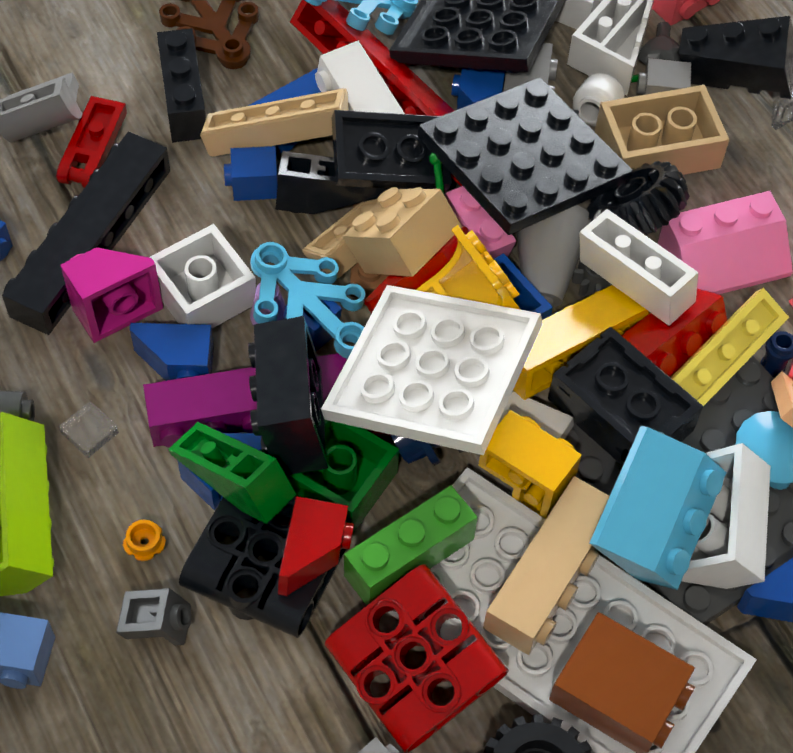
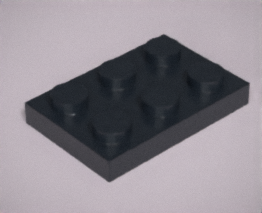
[331,110,452,191]

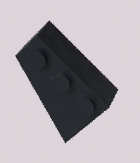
[679,16,793,99]

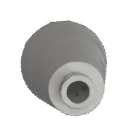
[516,205,591,310]

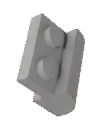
[0,72,83,143]

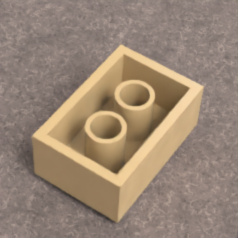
[595,85,729,175]

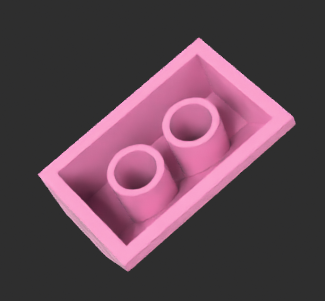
[657,191,793,294]

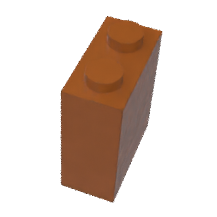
[549,612,695,753]

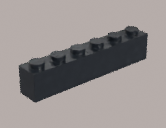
[2,131,170,335]

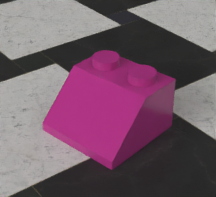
[60,247,164,343]

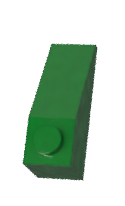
[168,422,296,524]

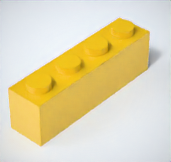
[513,285,649,400]

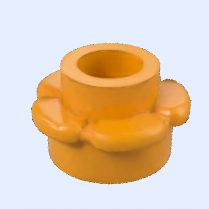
[123,520,166,561]

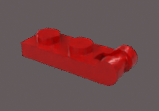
[56,96,127,188]

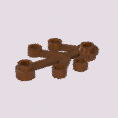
[159,0,259,69]

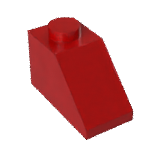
[278,496,354,596]

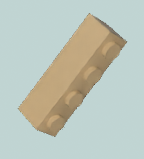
[483,476,610,655]

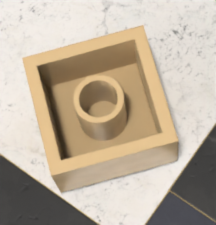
[342,187,462,277]

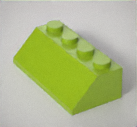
[0,412,54,597]

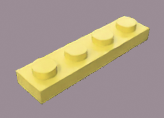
[671,288,789,406]

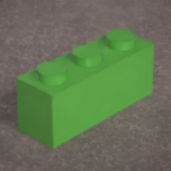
[344,485,478,605]

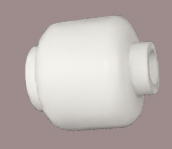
[573,73,625,127]

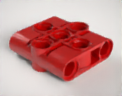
[324,564,509,753]

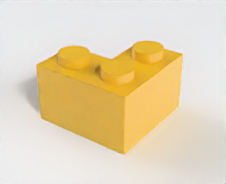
[478,410,582,519]

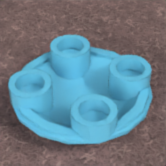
[735,411,793,490]

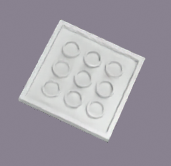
[321,285,542,455]

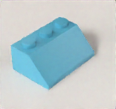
[589,426,727,590]

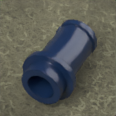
[760,331,793,377]

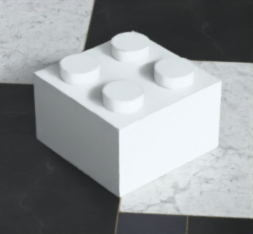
[149,224,256,328]

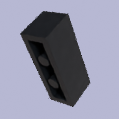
[157,28,206,143]

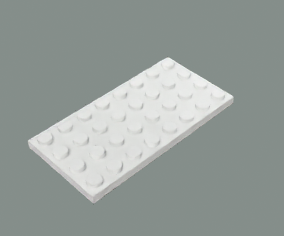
[388,467,757,753]

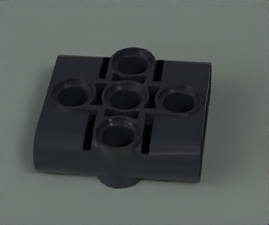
[179,497,346,638]

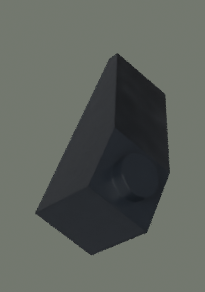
[275,151,390,214]

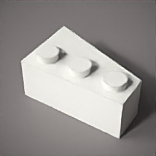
[567,0,654,96]

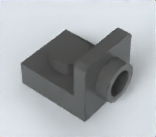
[116,588,191,646]

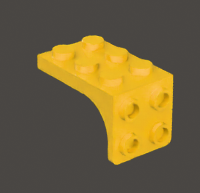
[416,225,521,310]

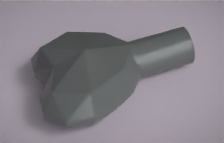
[638,22,681,65]

